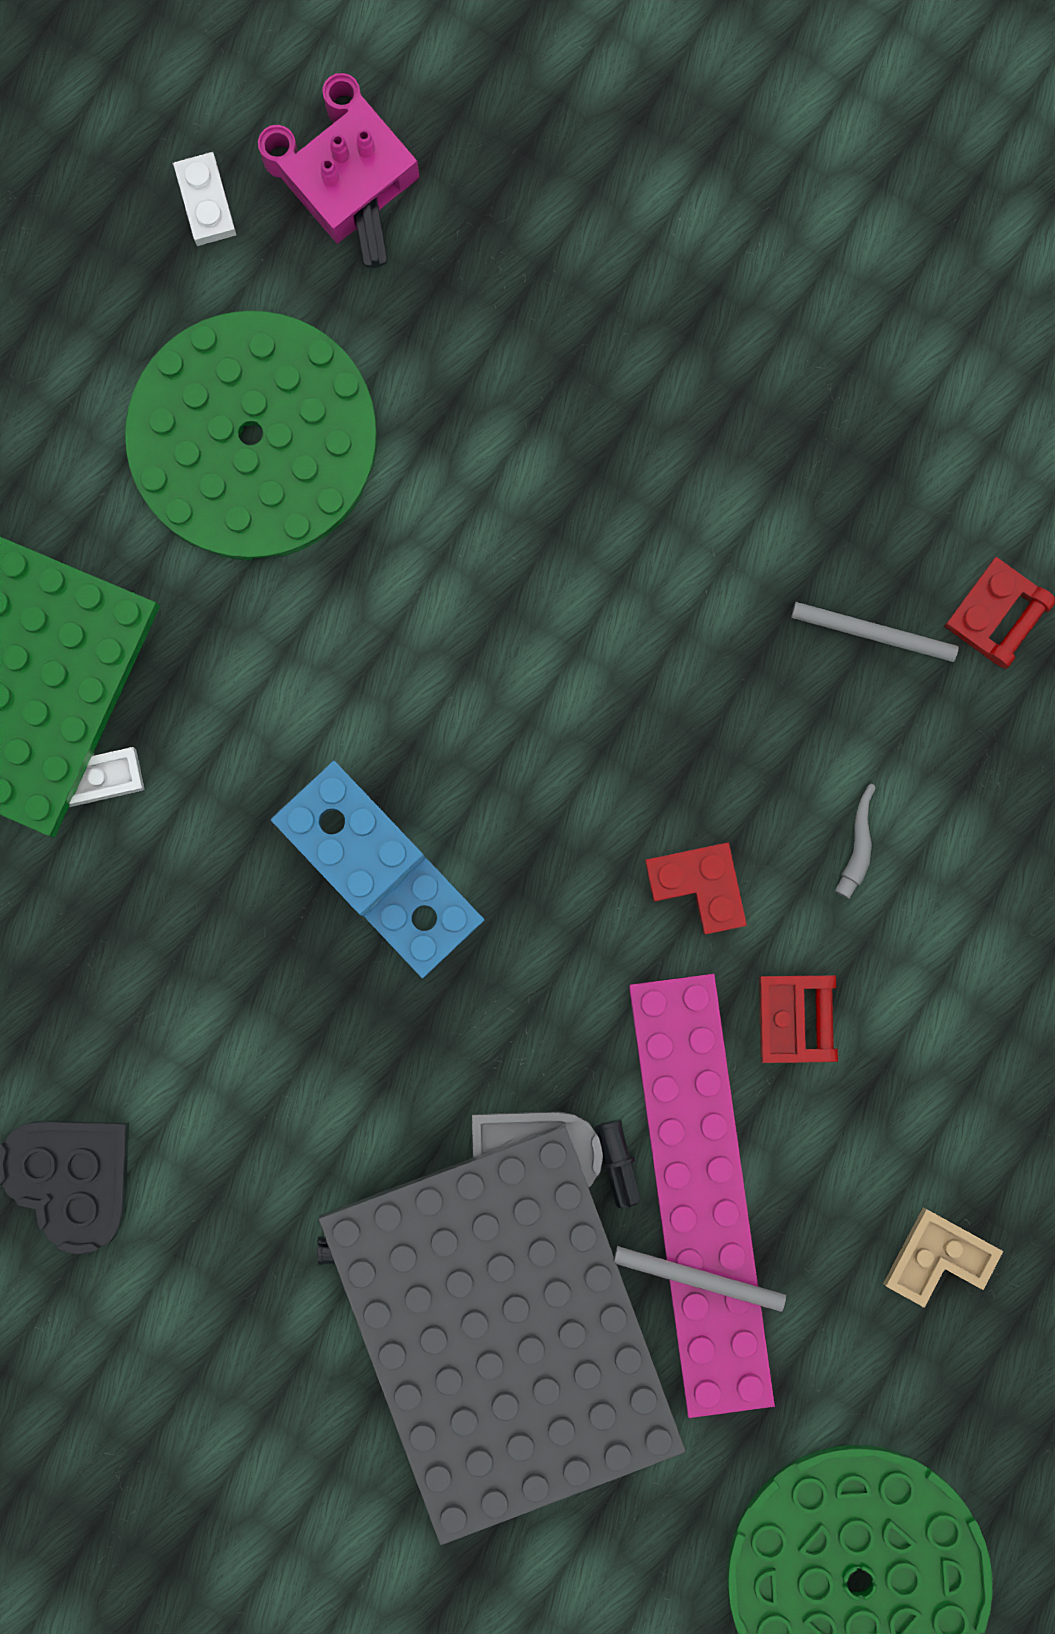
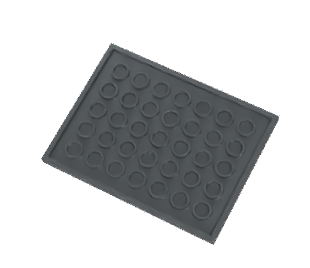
[319,1124,686,1546]

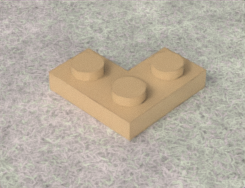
[883,1207,1003,1308]

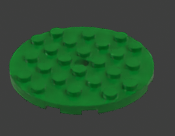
[125,311,377,560]
[727,1445,992,1634]

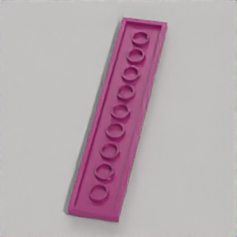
[629,974,775,1418]

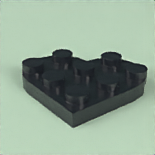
[0,1121,129,1254]

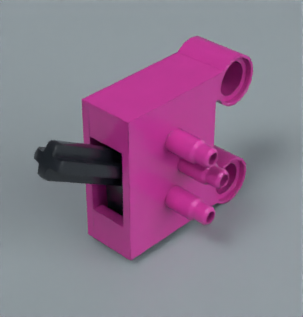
[258,73,420,269]

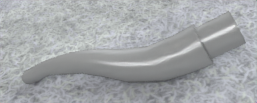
[835,784,876,899]

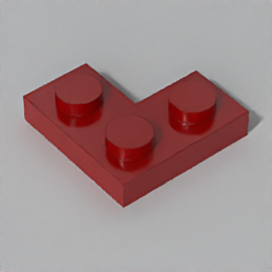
[645,842,747,935]

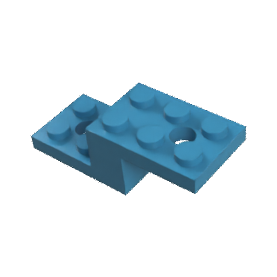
[271,761,485,979]

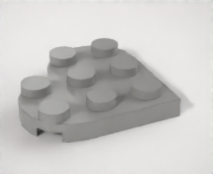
[472,1111,603,1188]

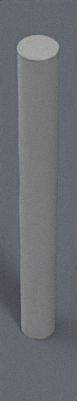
[791,602,959,662]
[613,1246,786,1312]

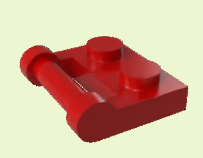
[944,557,1055,669]
[759,975,838,1063]

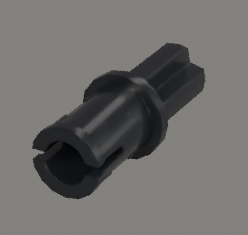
[594,1119,640,1208]

